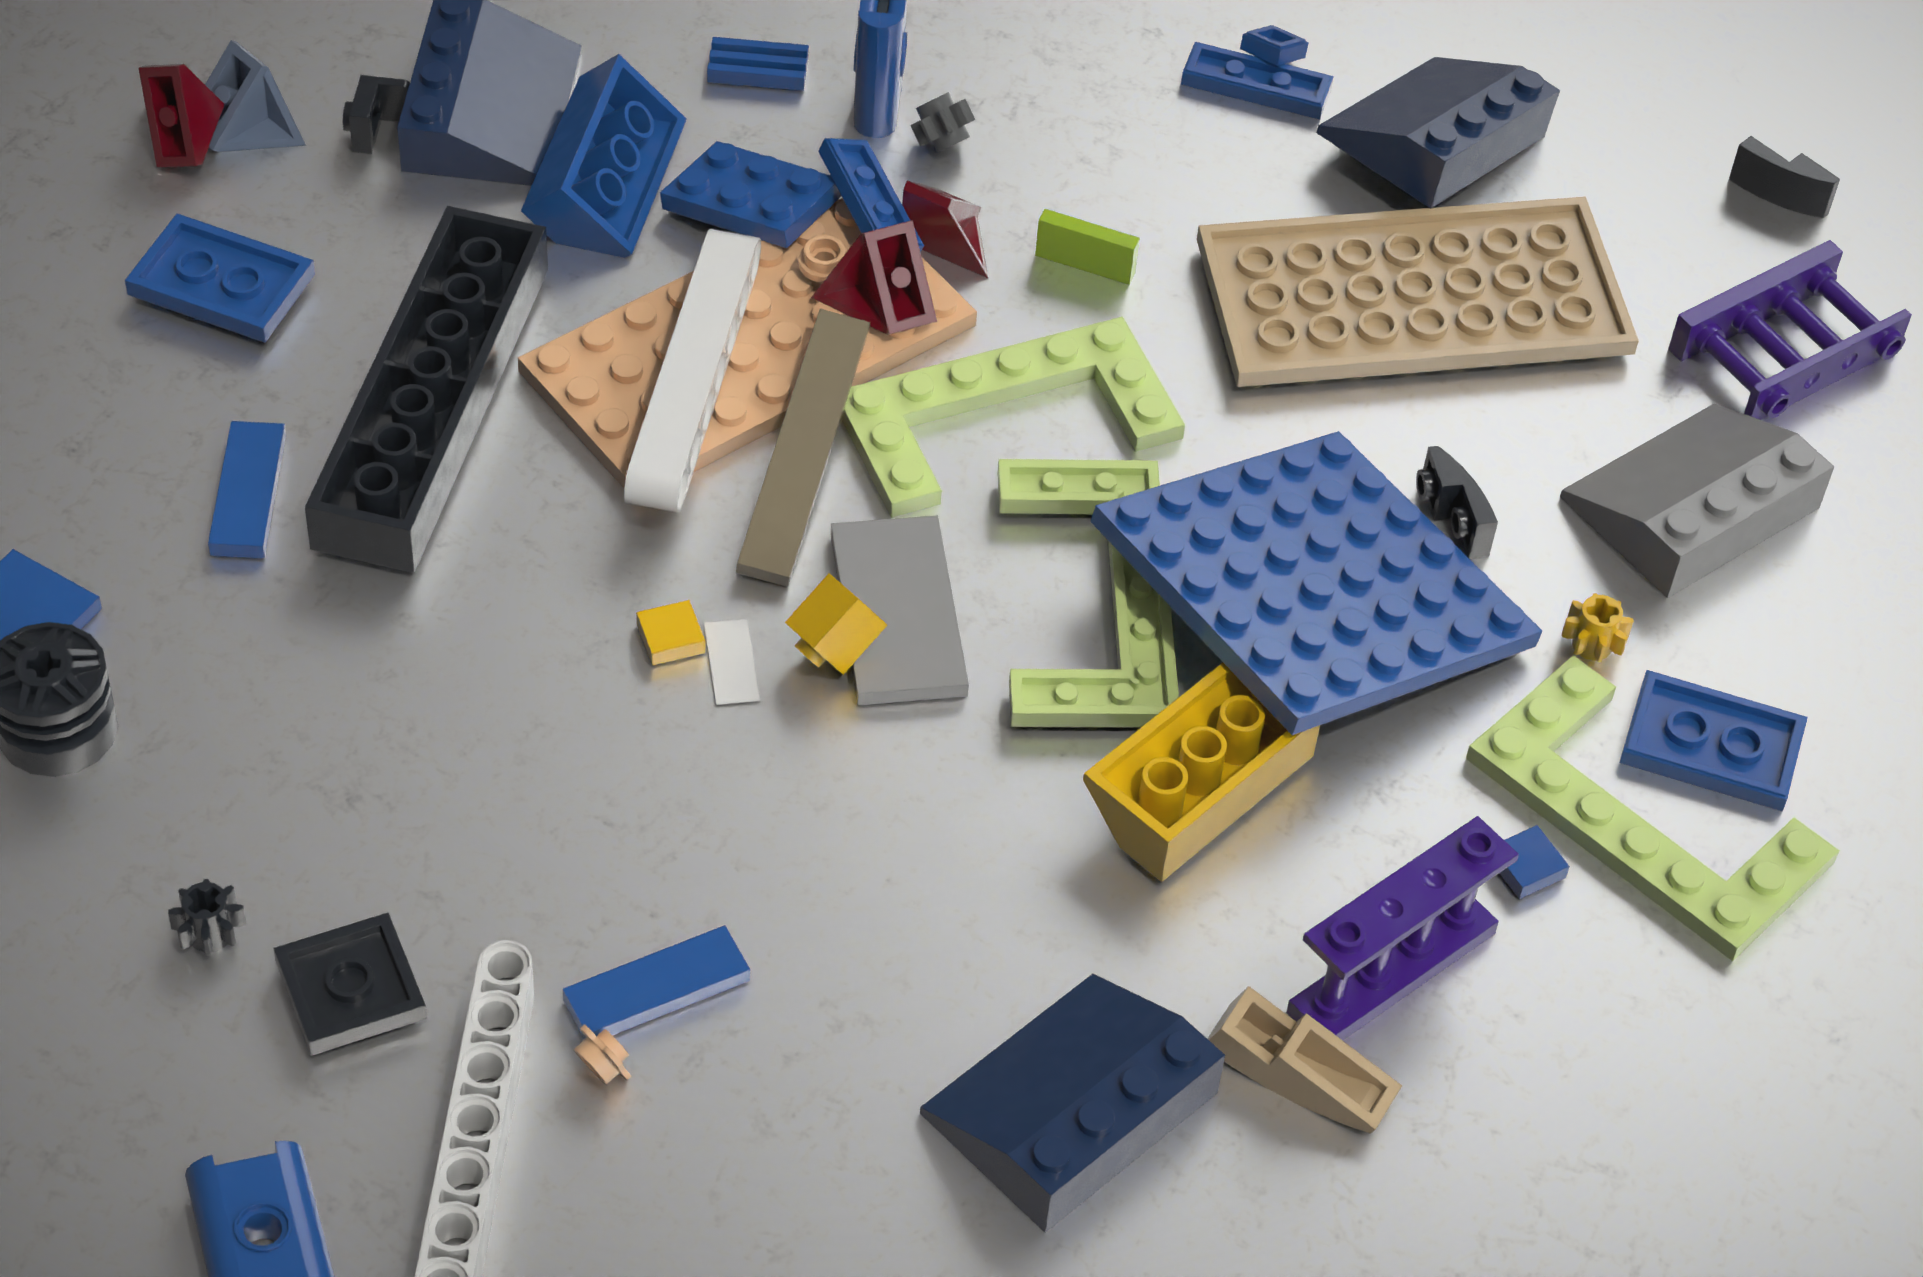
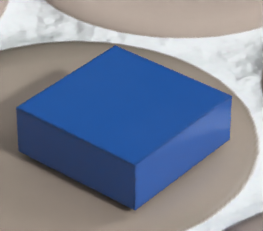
[1240,25,1309,66]
[1499,825,1570,899]

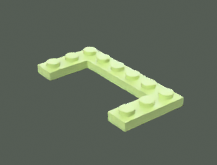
[841,317,1185,518]
[997,459,1179,727]
[1466,655,1840,961]

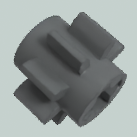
[910,92,975,153]

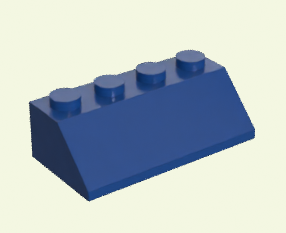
[521,54,687,258]

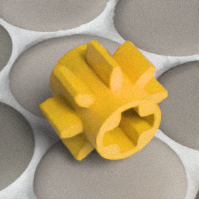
[1561,593,1634,662]

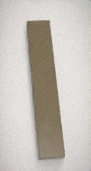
[736,309,870,587]

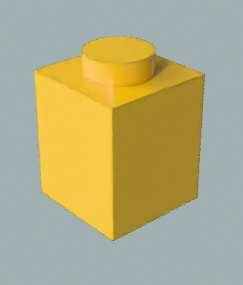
[785,573,887,675]

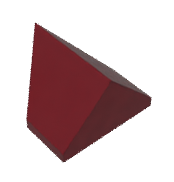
[138,64,225,167]
[902,180,988,278]
[811,220,937,335]

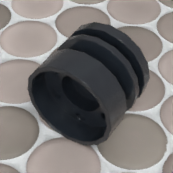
[0,622,118,777]

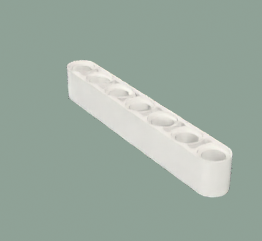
[624,229,761,513]
[415,940,534,1277]

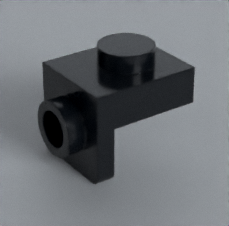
[342,75,410,154]

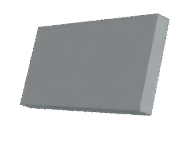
[831,515,969,705]

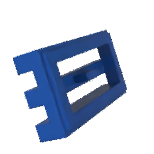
[707,37,809,91]

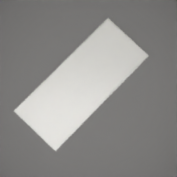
[704,619,761,705]

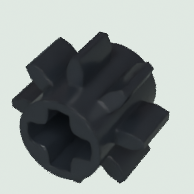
[168,879,246,956]

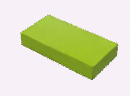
[1035,209,1140,285]

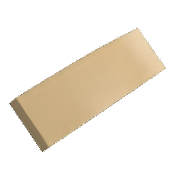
[1207,986,1402,1134]

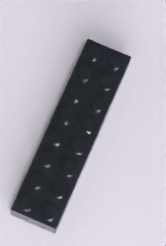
[305,206,548,573]

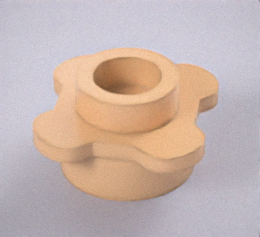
[574,1024,632,1085]

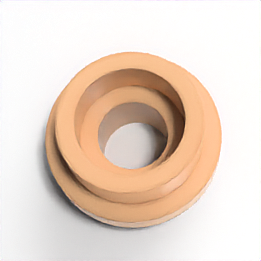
[799,235,847,283]

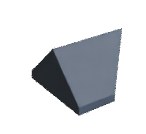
[205,40,306,152]

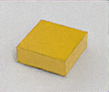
[636,600,705,666]

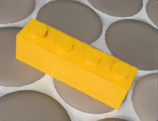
[1083,662,1320,882]

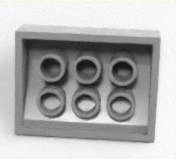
[1560,404,1835,598]

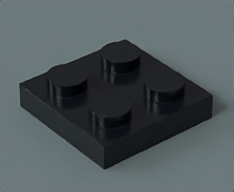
[273,912,427,1056]

